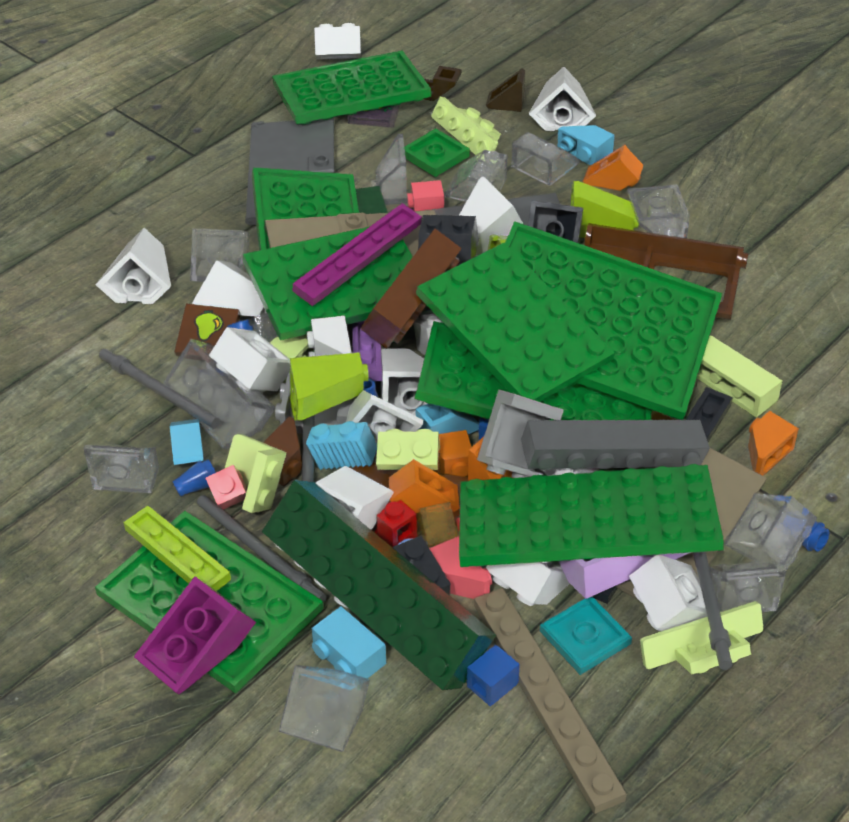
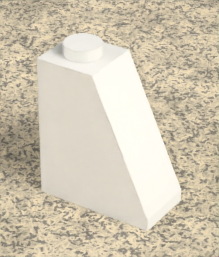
[529,67,596,131]
[459,176,523,255]
[96,228,171,304]
[192,260,268,317]
[381,349,428,416]

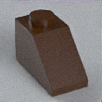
[263,416,302,486]

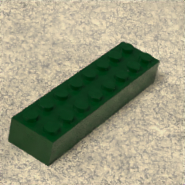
[262,480,496,691]

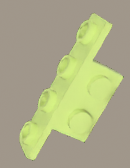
[431,97,501,163]
[640,601,763,675]

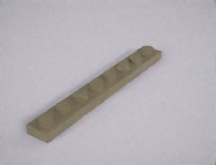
[474,588,627,814]

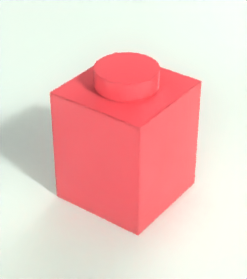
[407,180,444,211]
[206,465,247,510]

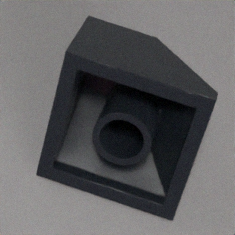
[528,201,583,243]

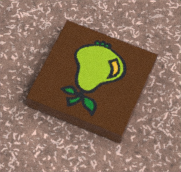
[174,303,241,360]

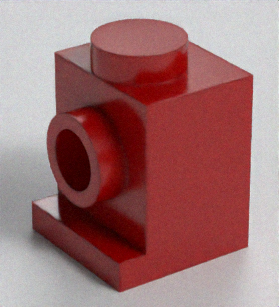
[374,500,417,547]

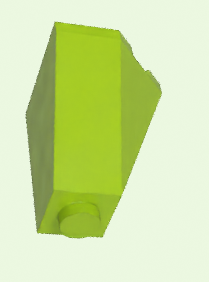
[570,181,639,238]
[290,353,369,421]

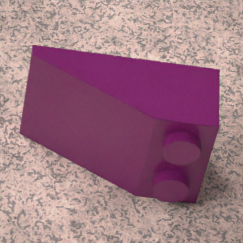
[134,576,256,695]

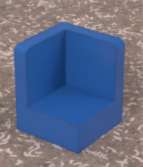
[467,645,520,707]

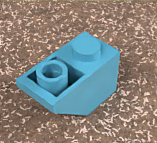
[557,125,615,165]
[416,404,479,434]

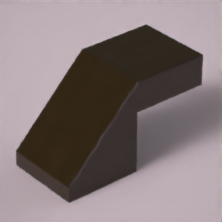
[423,66,462,101]

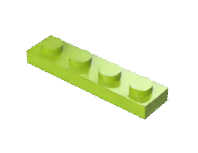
[123,505,231,591]

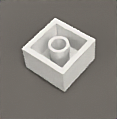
[209,327,290,392]

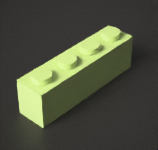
[697,335,782,418]

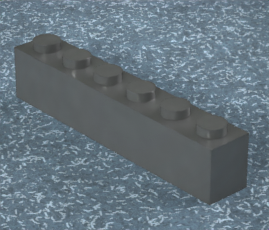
[521,420,710,470]

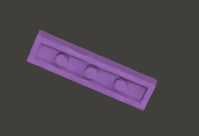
[352,320,382,381]

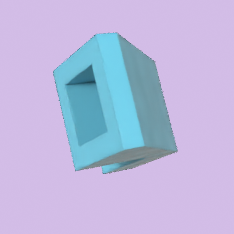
[170,419,204,465]

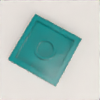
[540,596,632,675]

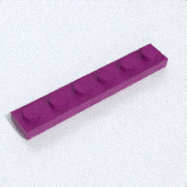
[292,203,422,306]

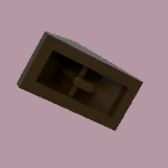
[486,68,525,112]

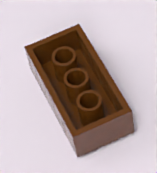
[360,229,462,349]

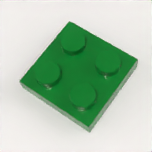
[401,128,470,177]

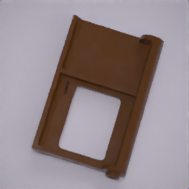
[584,223,748,320]

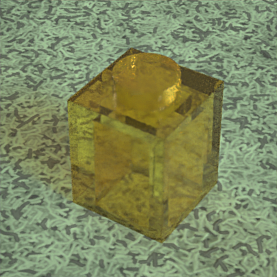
[417,502,458,548]

